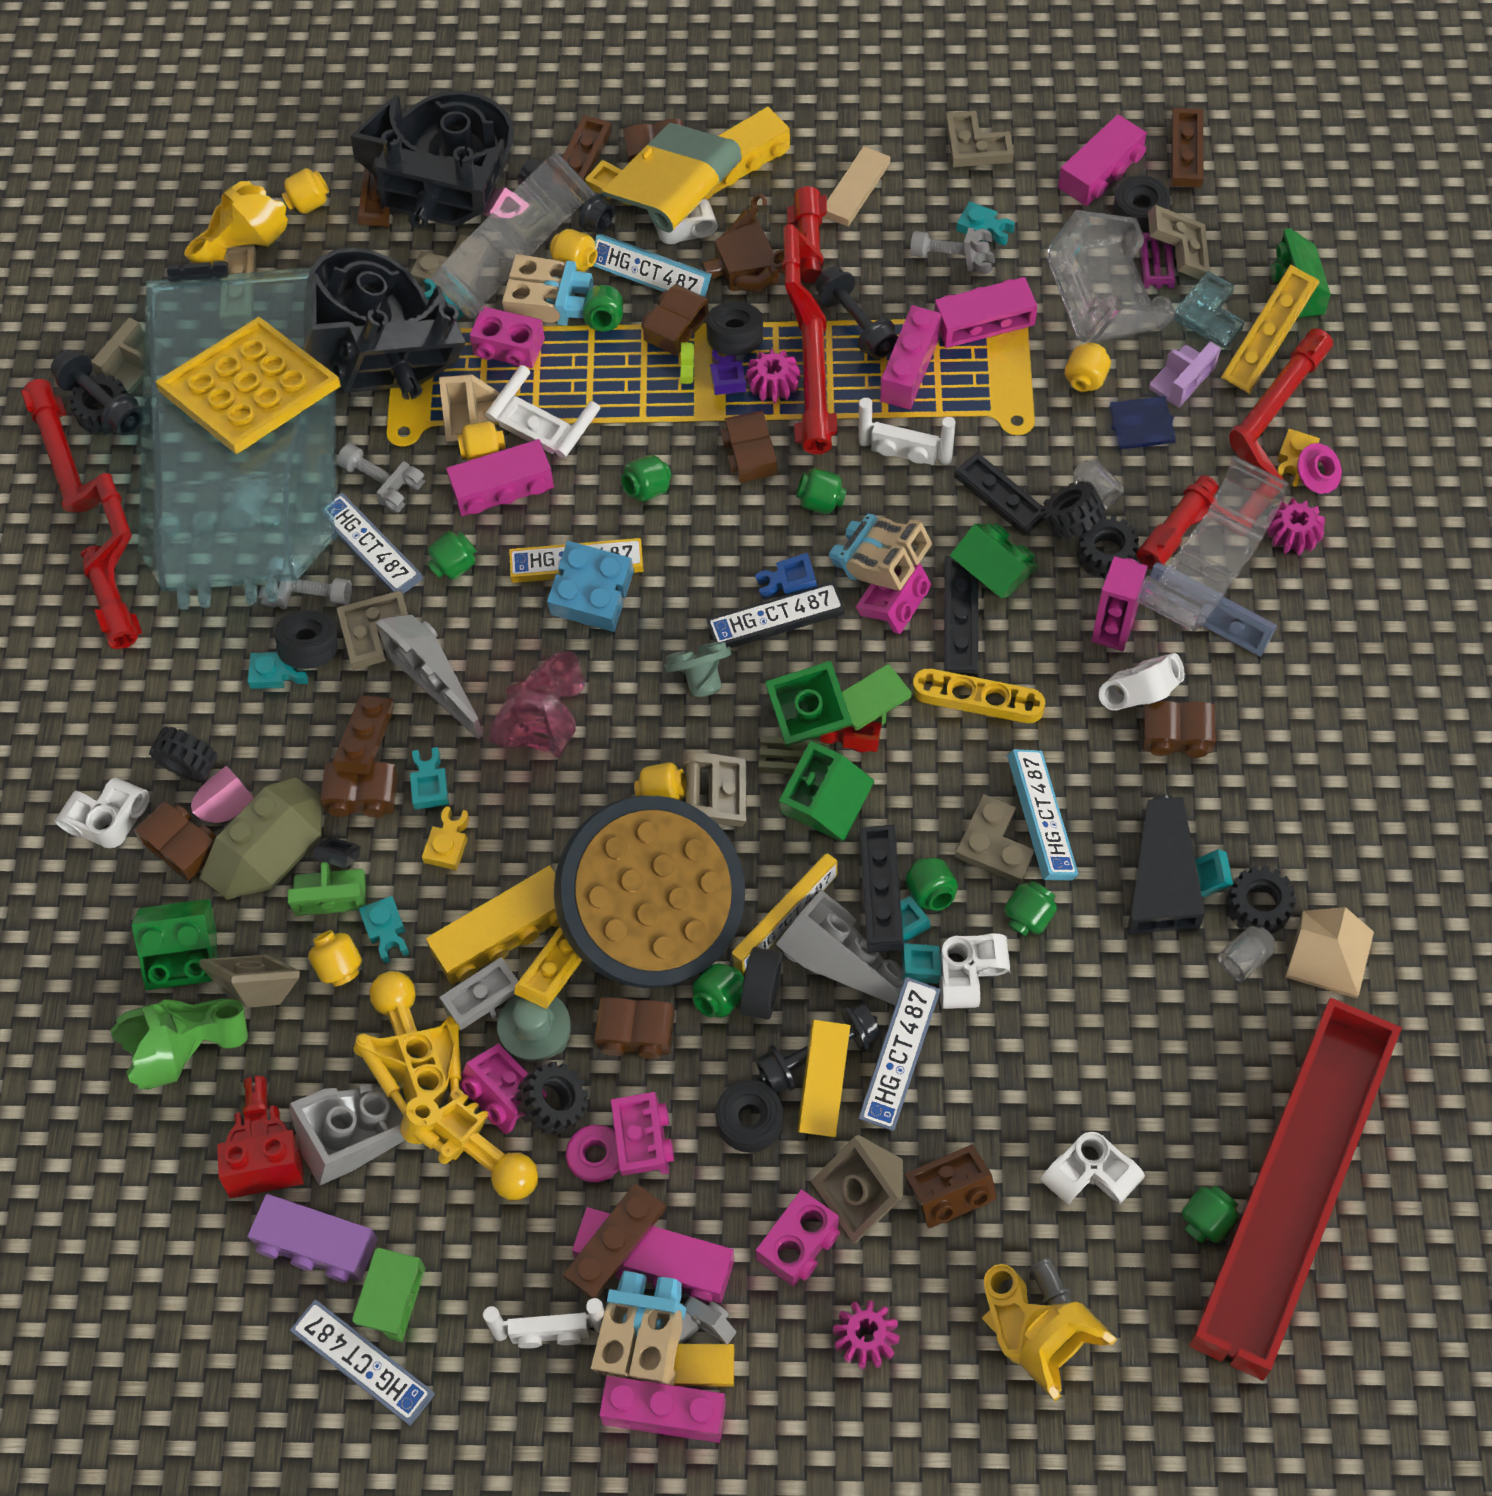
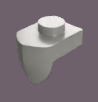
[678,1296,736,1345]

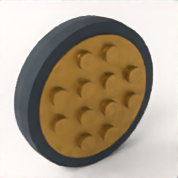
[554,796,745,988]

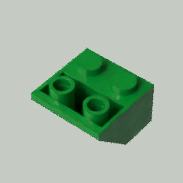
[1271,228,1331,318]
[949,523,1040,598]
[779,740,874,843]
[131,899,218,991]

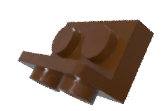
[904,1144,997,1228]

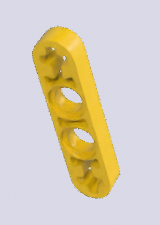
[913,669,1045,723]

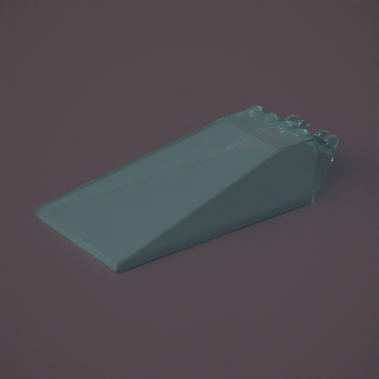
[138,267,337,609]

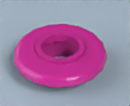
[1297,443,1342,494]
[565,1124,620,1182]

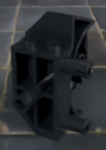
[350,91,514,229]
[304,247,466,400]

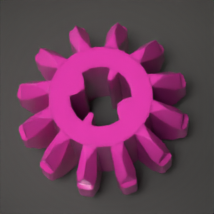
[746,348,800,404]
[1267,497,1325,556]
[833,1300,900,1369]

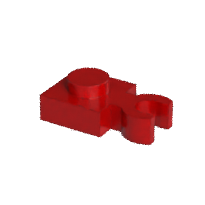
[819,722,882,752]

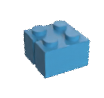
[547,541,634,632]

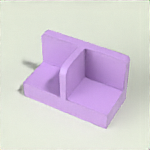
[1149,342,1221,408]

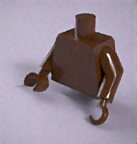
[701,193,785,293]

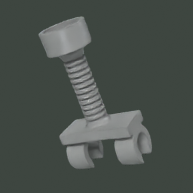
[911,228,995,274]
[337,443,426,513]
[258,557,352,609]

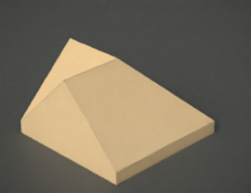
[1285,907,1374,999]

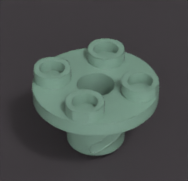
[664,641,732,697]
[497,995,571,1062]

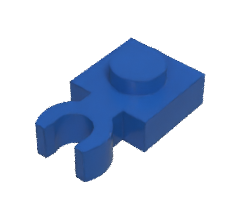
[755,553,818,599]

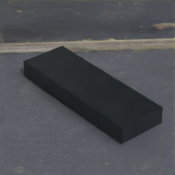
[954,452,1044,536]

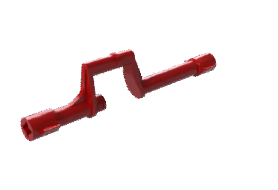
[782,186,837,455]
[1136,328,1333,570]
[21,379,142,649]

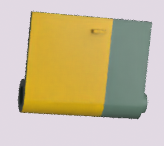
[601,123,742,233]

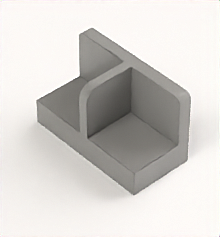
[439,957,518,1030]

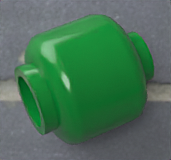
[582,285,624,332]
[621,455,671,502]
[796,468,847,515]
[427,531,477,580]
[905,858,958,911]
[1003,881,1057,937]
[692,963,744,1018]
[1181,1185,1240,1244]

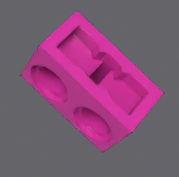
[469,306,545,368]
[756,1189,840,1287]

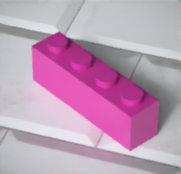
[572,1207,735,1305]

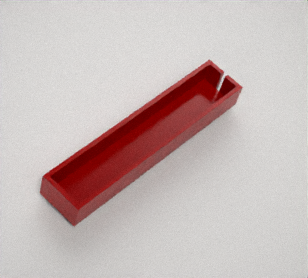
[1189,997,1402,1381]

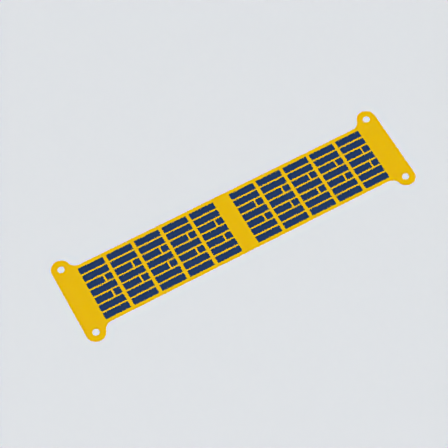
[387,319,1035,446]

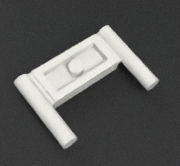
[485,365,600,458]
[858,398,956,465]
[483,1298,605,1348]

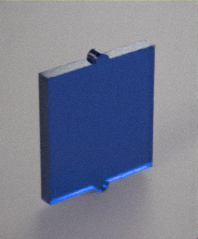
[1109,396,1176,450]

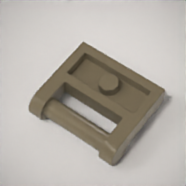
[682,752,746,827]

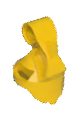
[184,181,288,264]
[982,1264,1117,1402]

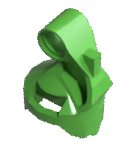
[110,999,248,1090]

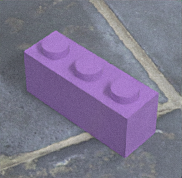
[247,1194,378,1283]

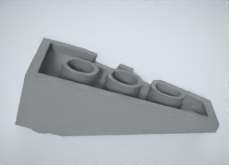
[376,615,483,739]
[776,890,903,1005]
[289,1082,450,1186]

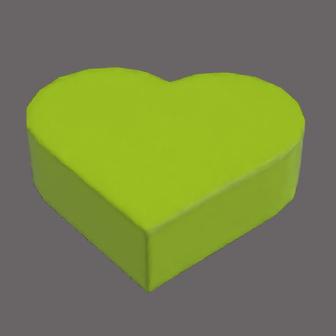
[680,342,694,384]

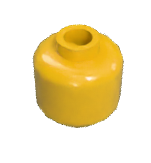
[282,168,329,214]
[550,229,598,272]
[1064,343,1111,392]
[457,421,506,461]
[634,762,686,801]
[308,930,362,987]

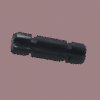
[167,261,230,282]

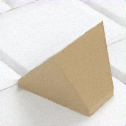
[439,374,500,442]

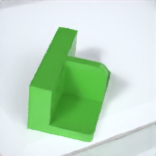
[842,664,911,730]
[288,862,366,916]
[353,1248,426,1342]

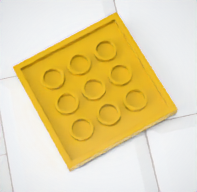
[155,317,341,455]

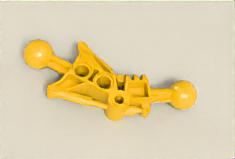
[353,971,538,1201]

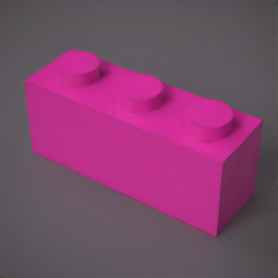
[1058,114,1147,206]
[934,277,1037,348]
[880,305,942,410]
[446,439,554,516]
[1091,556,1148,652]
[599,1376,726,1443]

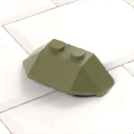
[200,777,322,900]

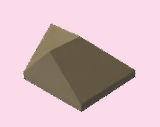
[200,954,300,1008]
[811,1135,903,1243]

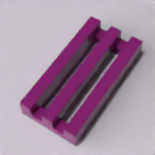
[1138,233,1175,289]

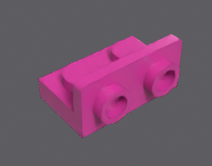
[855,563,931,634]
[459,1043,547,1134]
[611,1092,674,1176]

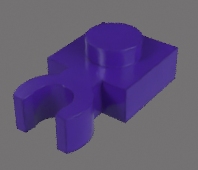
[710,349,746,395]

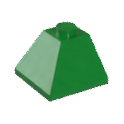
[765,661,853,747]

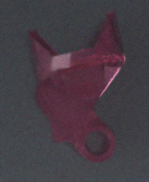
[489,651,585,758]

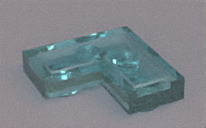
[1172,271,1245,349]

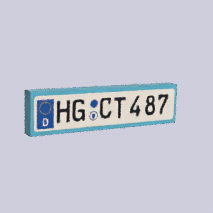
[593,234,712,297]
[1007,749,1079,880]

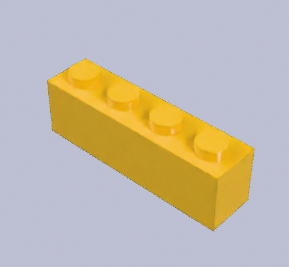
[704,107,790,200]
[425,865,560,985]

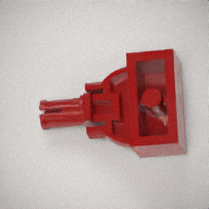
[217,1076,304,1199]

